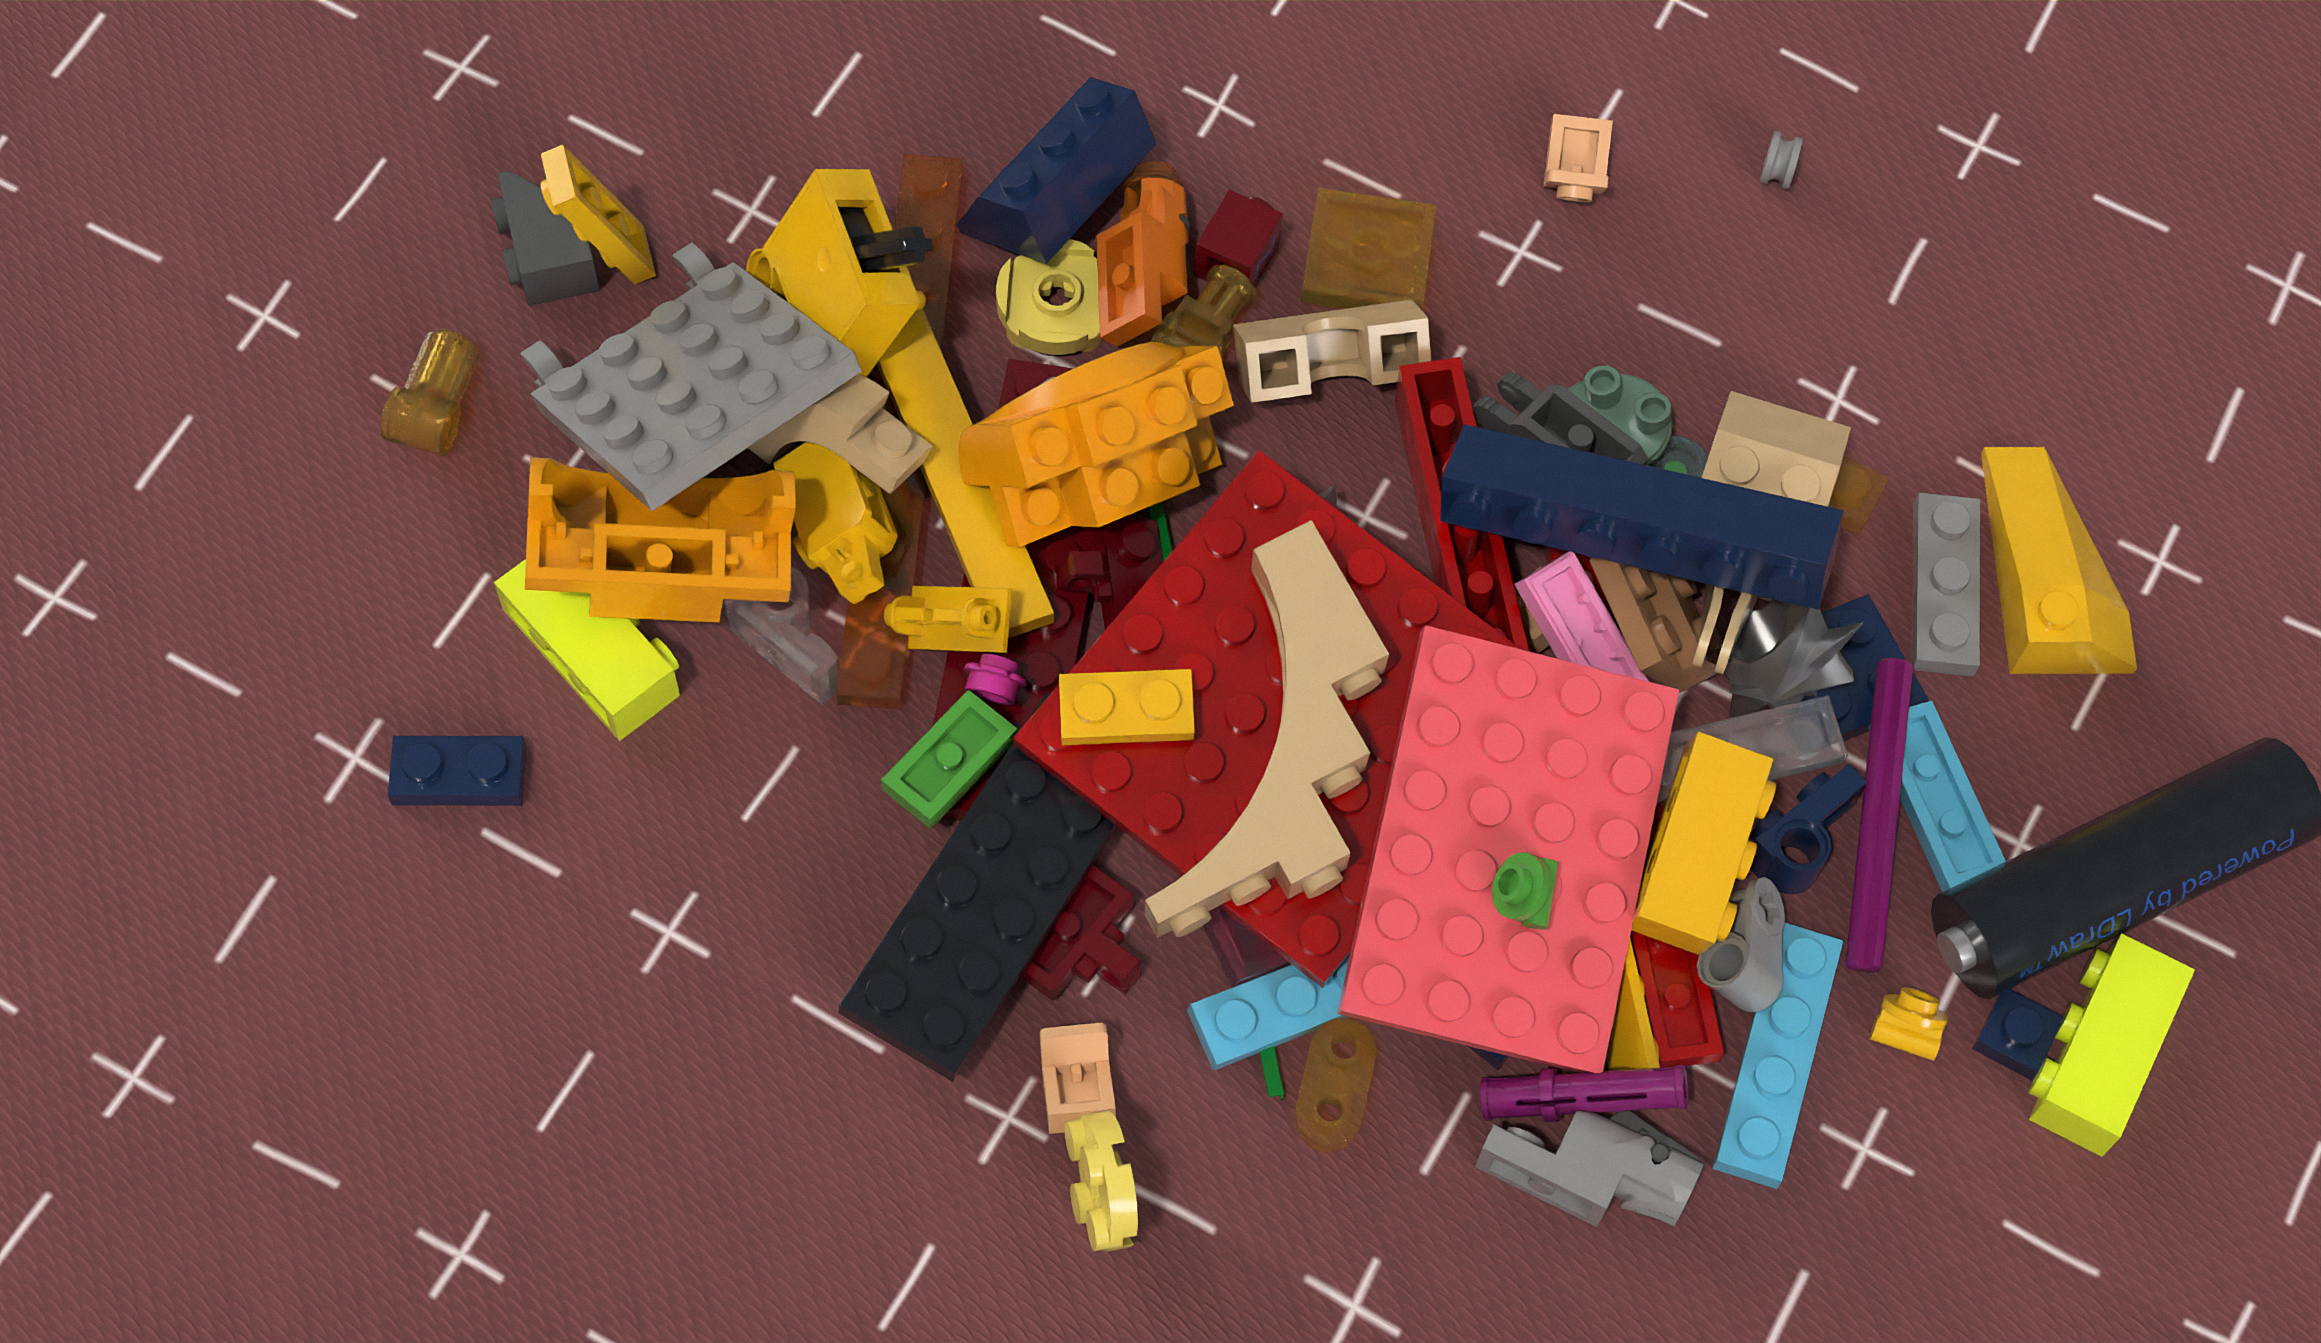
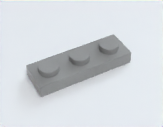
[1911,493,1980,677]

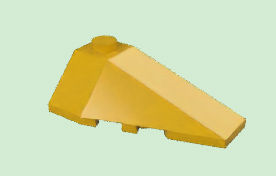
[1981,447,2137,674]

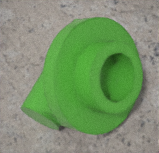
[1492,852,1559,930]

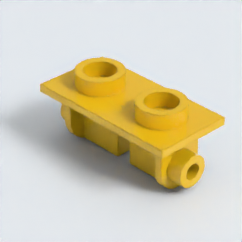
[884,586,1012,653]

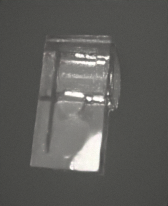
[724,566,840,705]

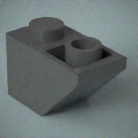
[491,171,600,306]

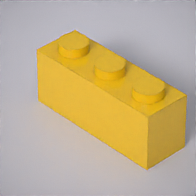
[1631,731,1776,955]

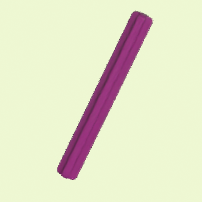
[1845,658,1913,973]

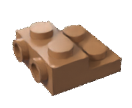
[1589,558,1722,693]

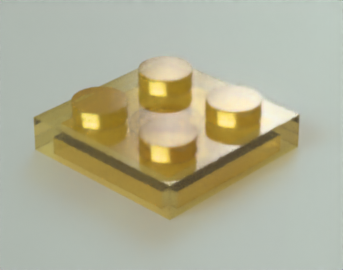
[1301,188,1437,310]

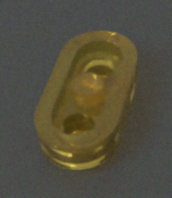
[1294,1019,1377,1153]

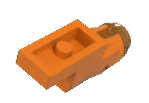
[1096,161,1191,347]

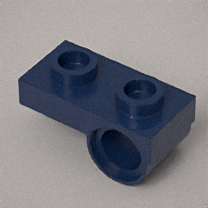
[1750,763,1867,895]

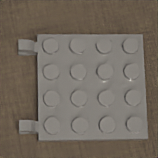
[520,242,862,511]

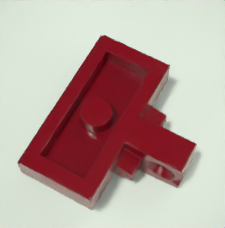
[1055,517,1163,630]
[1020,864,1142,1001]

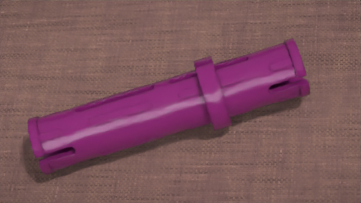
[1480,1065,1688,1122]

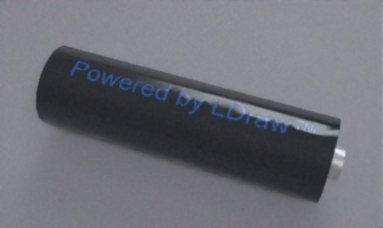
[1931,737,2321,999]

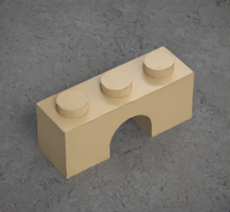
[1233,300,1431,403]

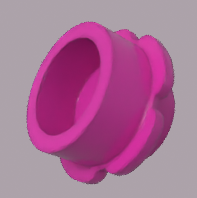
[964,654,1026,705]

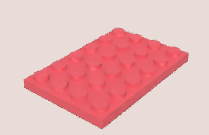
[1337,625,1679,1073]

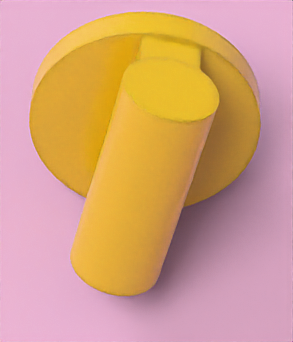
[1869,987,1948,1061]

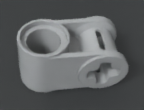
[1697,877,1785,1012]

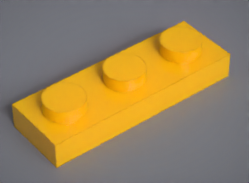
[541,145,656,285]

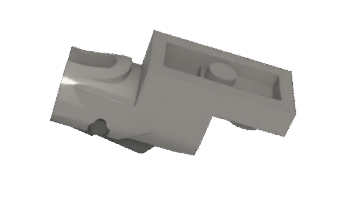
[1475,1111,1704,1227]

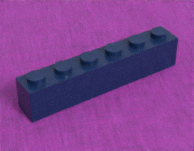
[1440,424,1843,610]

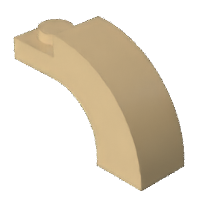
[748,374,932,494]

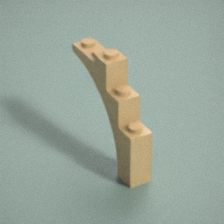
[1144,520,1389,938]

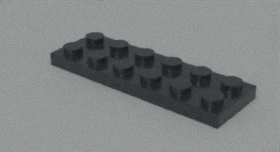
[838,692,1117,1082]

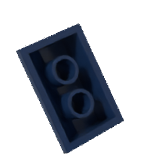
[956,77,1157,264]

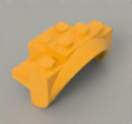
[958,342,1234,547]
[525,457,796,623]

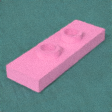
[1514,551,1649,682]

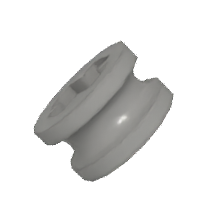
[1759,130,1803,190]

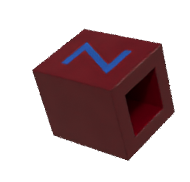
[1194,189,1283,300]

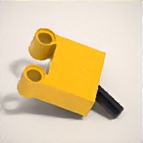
[746,169,933,377]

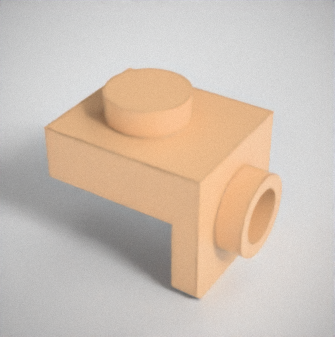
[1543,114,1613,202]
[1039,1023,1116,1134]

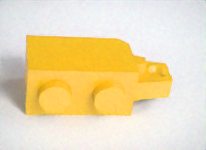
[773,442,898,605]

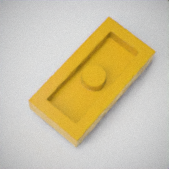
[1059,669,1195,745]

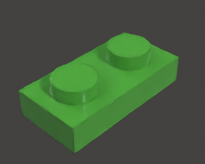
[881,690,1017,830]

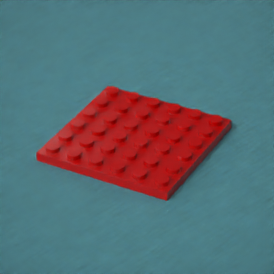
[1013,450,1522,988]

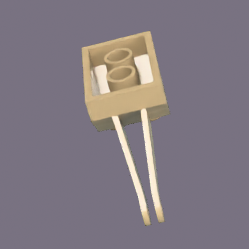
[1692,391,1851,674]

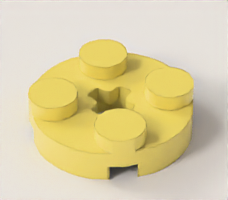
[996,239,1102,355]
[1064,1110,1138,1252]

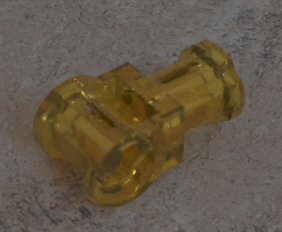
[1151,265,1257,360]

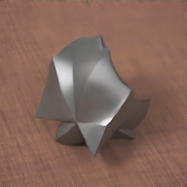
[1721,599,1864,717]

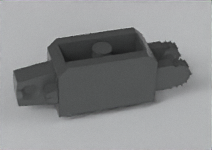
[1472,371,1648,465]

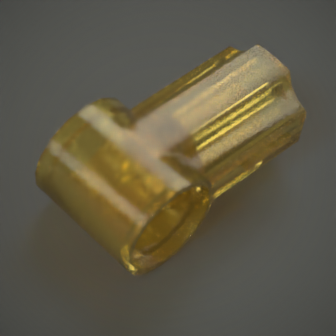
[380,328,480,456]

